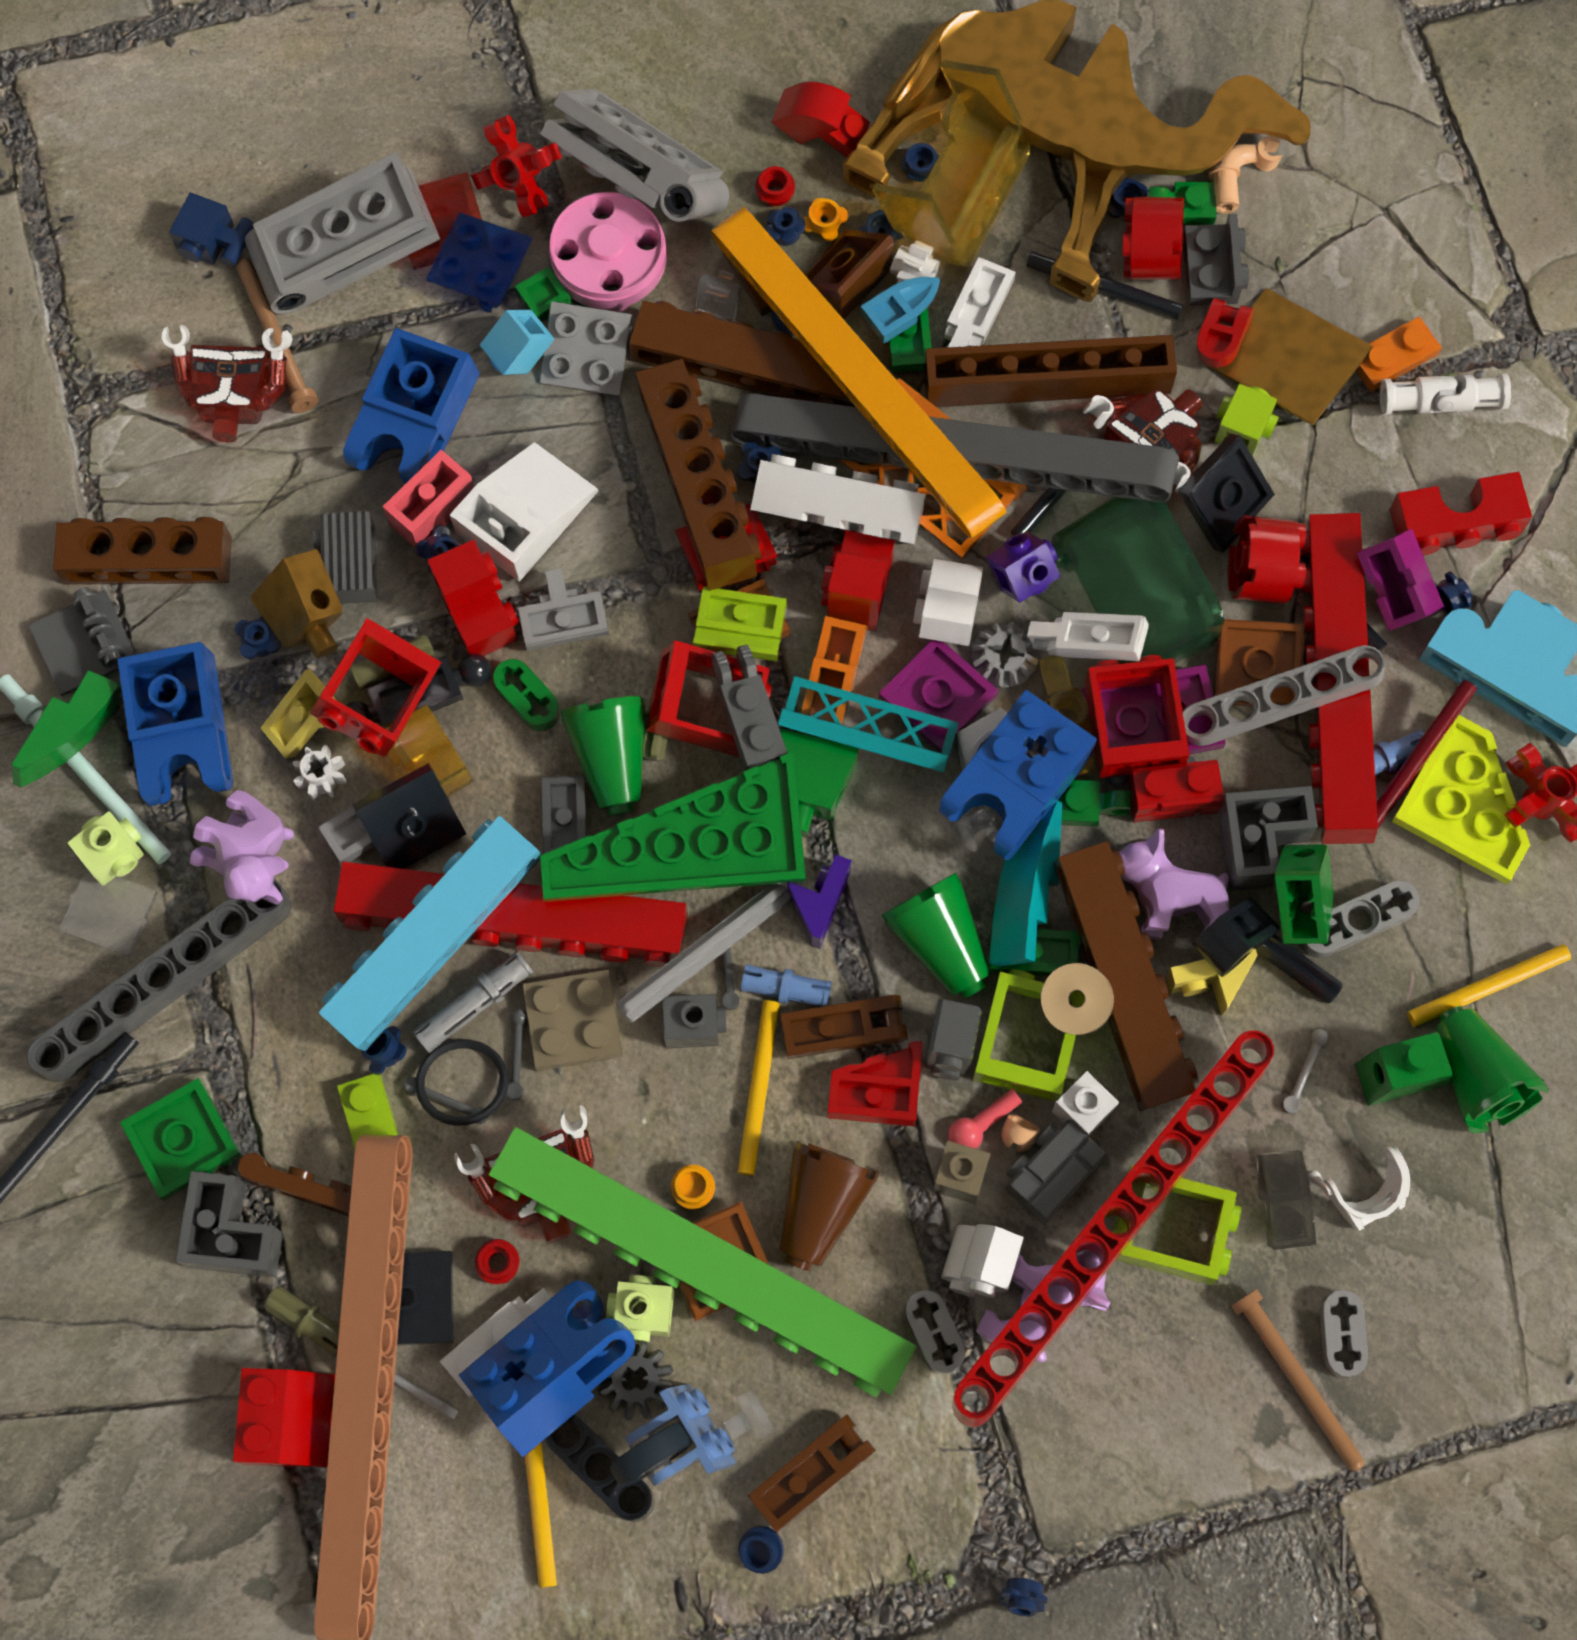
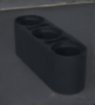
[546,1415,655,1523]

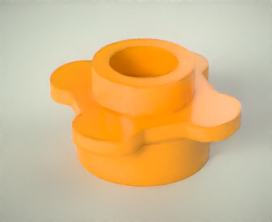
[804,198,848,241]

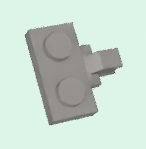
[518,568,609,652]

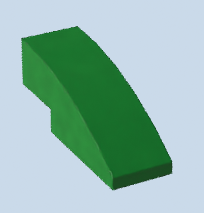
[12,670,120,788]

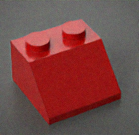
[233,1368,335,1468]

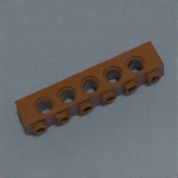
[635,358,761,591]

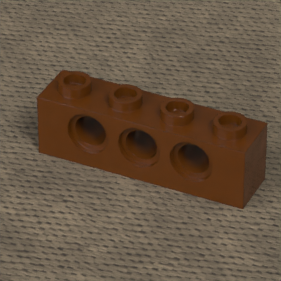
[53,517,232,585]

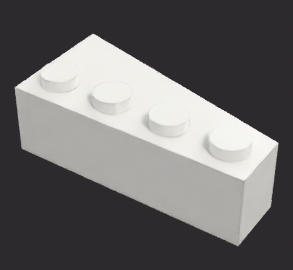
[750,454,926,544]

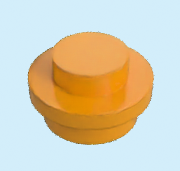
[671,1164,715,1210]

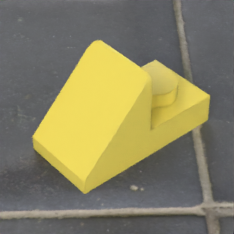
[260,669,336,759]
[1165,949,1258,1016]

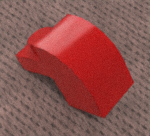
[771,81,870,157]

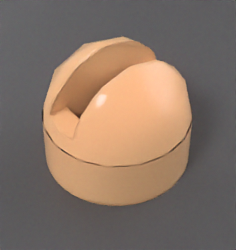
[1001,1115,1040,1153]

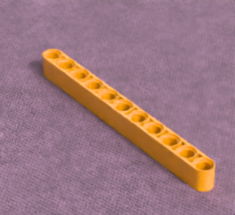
[710,206,1006,539]

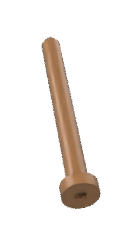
[236,258,319,413]
[1231,1289,1365,1472]

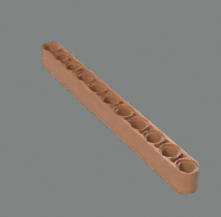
[314,1135,412,1640]

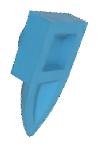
[860,277,940,344]

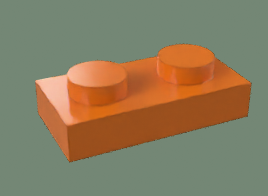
[1356,316,1442,392]

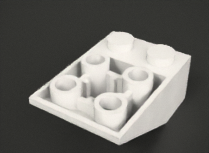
[450,442,598,582]

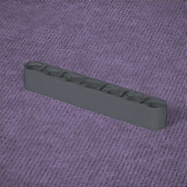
[27,879,292,1082]

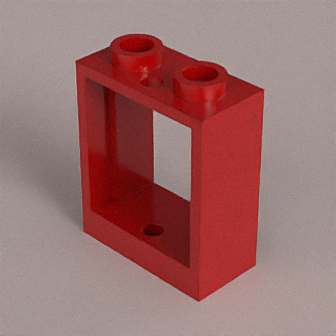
[309,618,441,758]
[645,640,771,757]
[1085,655,1190,778]

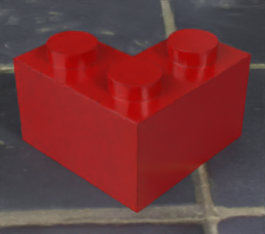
[821,530,895,632]
[427,539,520,656]

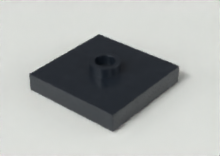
[1178,433,1275,553]
[352,763,466,869]
[397,1251,454,1346]

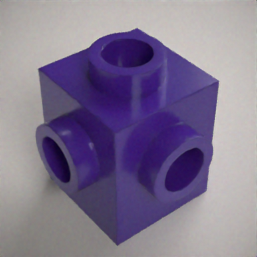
[986,531,1061,603]

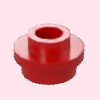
[755,166,795,206]
[475,1239,520,1285]

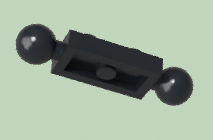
[346,653,491,730]

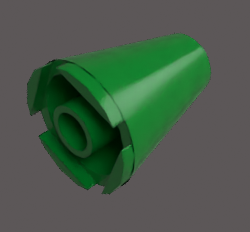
[561,696,646,816]
[881,873,990,999]
[1435,1006,1549,1134]

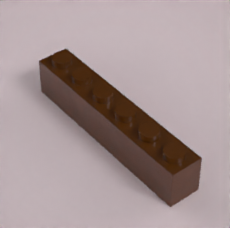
[629,300,856,407]
[924,335,1177,407]
[1053,841,1199,1111]

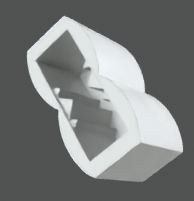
[913,559,983,646]
[941,1224,1024,1298]

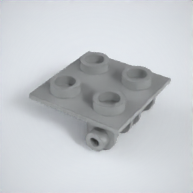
[540,301,633,396]

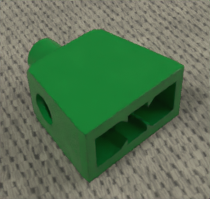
[780,728,859,836]
[1275,844,1334,944]
[1354,1032,1453,1106]

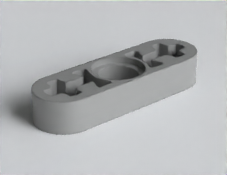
[1301,881,1420,958]

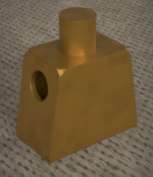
[250,549,343,659]

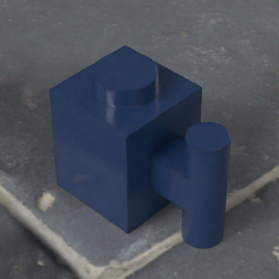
[169,192,254,267]

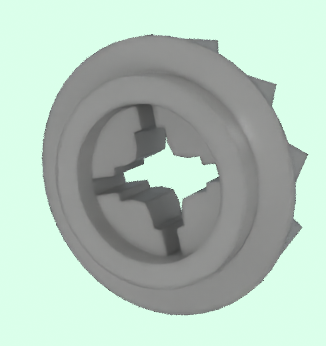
[971,622,1038,688]

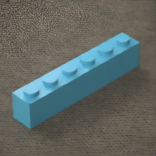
[318,815,542,1051]

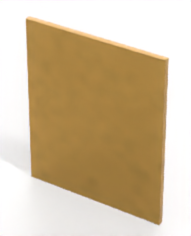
[1208,288,1373,426]

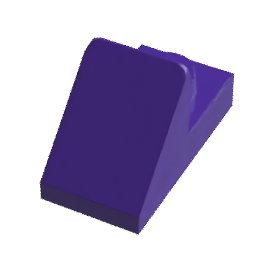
[787,854,852,949]

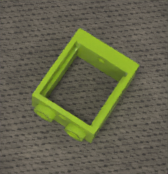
[973,969,1085,1102]
[1113,1165,1241,1285]

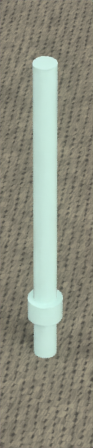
[0,674,171,864]

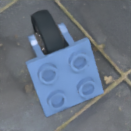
[610,1384,737,1488]

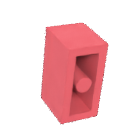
[382,450,474,548]

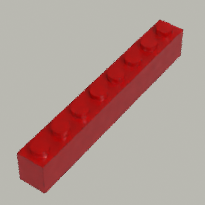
[1300,513,1378,844]
[333,861,688,968]

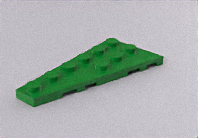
[540,751,806,902]

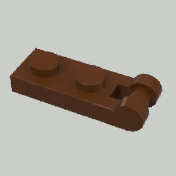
[780,995,909,1060]
[238,1153,352,1217]
[747,1414,876,1533]

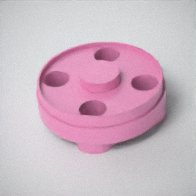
[549,192,667,312]

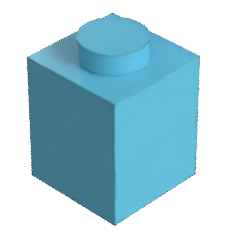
[480,310,555,375]

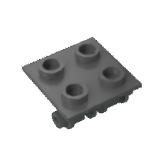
[28,587,136,696]

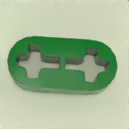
[493,659,560,731]

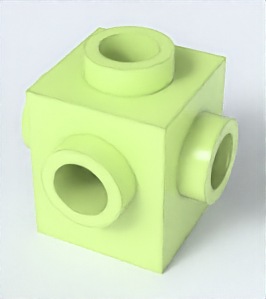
[67,811,145,886]
[606,1275,674,1343]

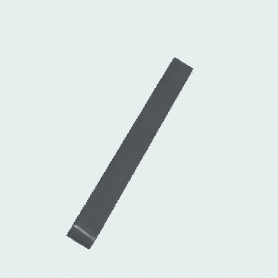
[730,394,1179,502]

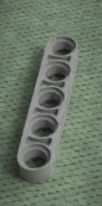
[1183,645,1385,746]

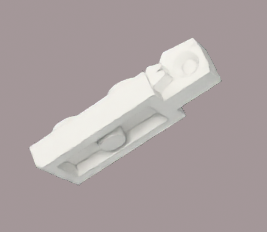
[944,257,1016,347]
[1027,612,1149,661]
[440,1288,552,1397]

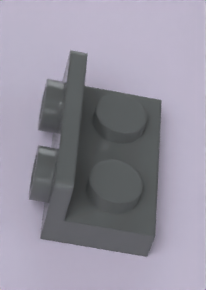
[1183,214,1249,306]

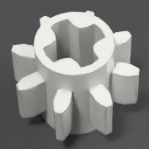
[890,240,940,283]
[292,745,347,800]

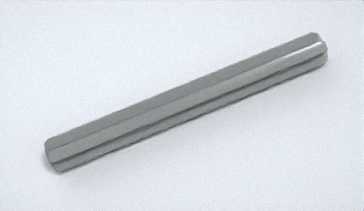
[616,883,791,1022]

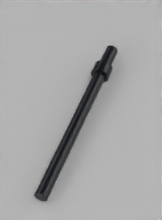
[0,1032,139,1204]

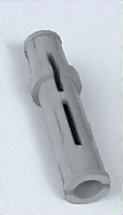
[412,950,534,1053]

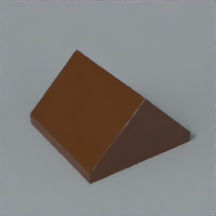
[803,229,894,319]

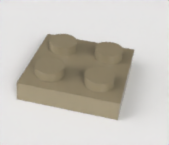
[523,969,623,1072]

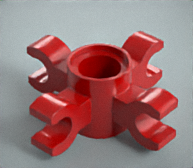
[471,115,562,218]
[1504,743,1577,843]

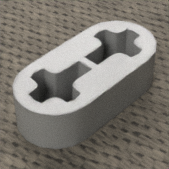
[905,1290,965,1375]
[1320,1290,1368,1379]

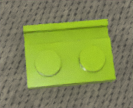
[693,586,787,661]

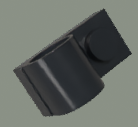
[1192,897,1281,977]

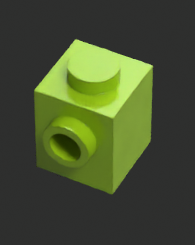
[1214,383,1279,457]

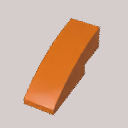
[797,616,868,743]

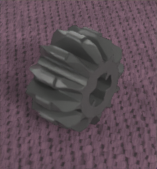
[598,1341,675,1420]

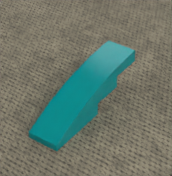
[989,801,1062,967]

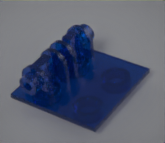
[426,212,533,313]

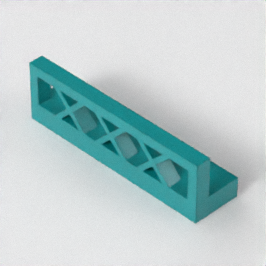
[778,676,959,772]

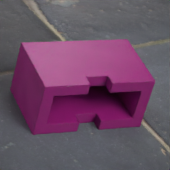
[1357,529,1444,631]

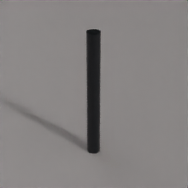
[1026,251,1183,320]

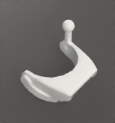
[956,707,1038,771]
[1306,1146,1410,1231]

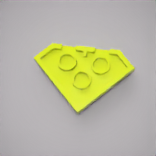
[1392,715,1530,885]

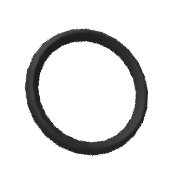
[415,1039,509,1126]

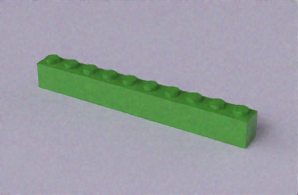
[489,1126,917,1398]

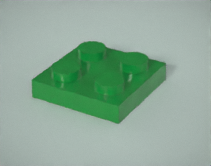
[120,1078,242,1201]

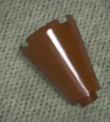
[779,1140,880,1271]

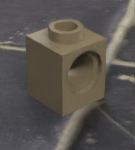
[933,1140,991,1204]

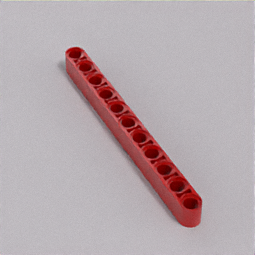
[952,1030,1274,1427]

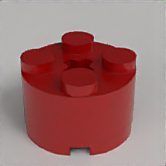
[1123,197,1184,280]
[1227,515,1306,604]

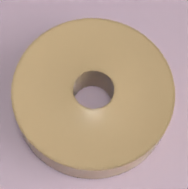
[1041,963,1114,1035]

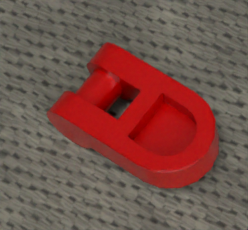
[1197,298,1254,368]

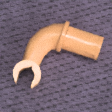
[1208,136,1282,214]

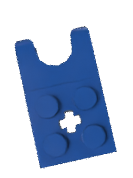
[343,328,480,484]
[117,642,233,806]
[939,690,1097,860]
[458,1280,635,1457]

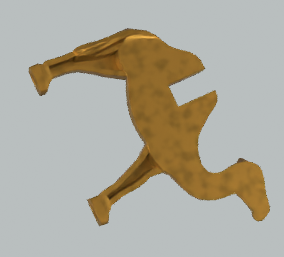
[843,0,1311,303]

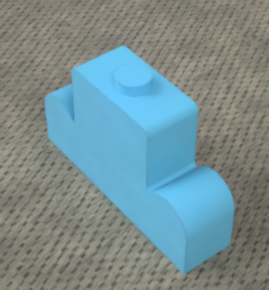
[1419,590,1577,747]

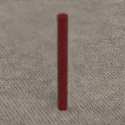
[1377,679,1477,829]

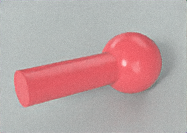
[948,1088,1023,1149]

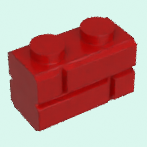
[1127,759,1224,823]

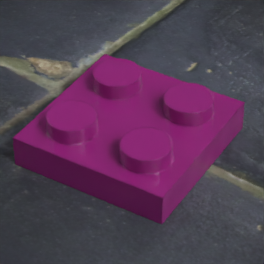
[878,640,999,753]

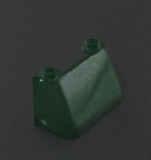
[1051,497,1224,664]

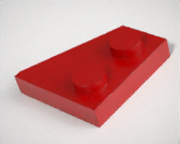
[827,1041,923,1127]

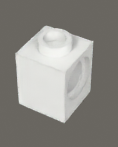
[1052,1071,1119,1138]

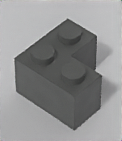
[1219,786,1318,891]
[176,1171,283,1278]

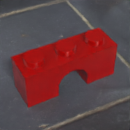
[1389,471,1532,556]

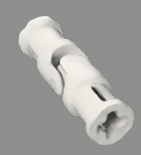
[1379,373,1511,415]

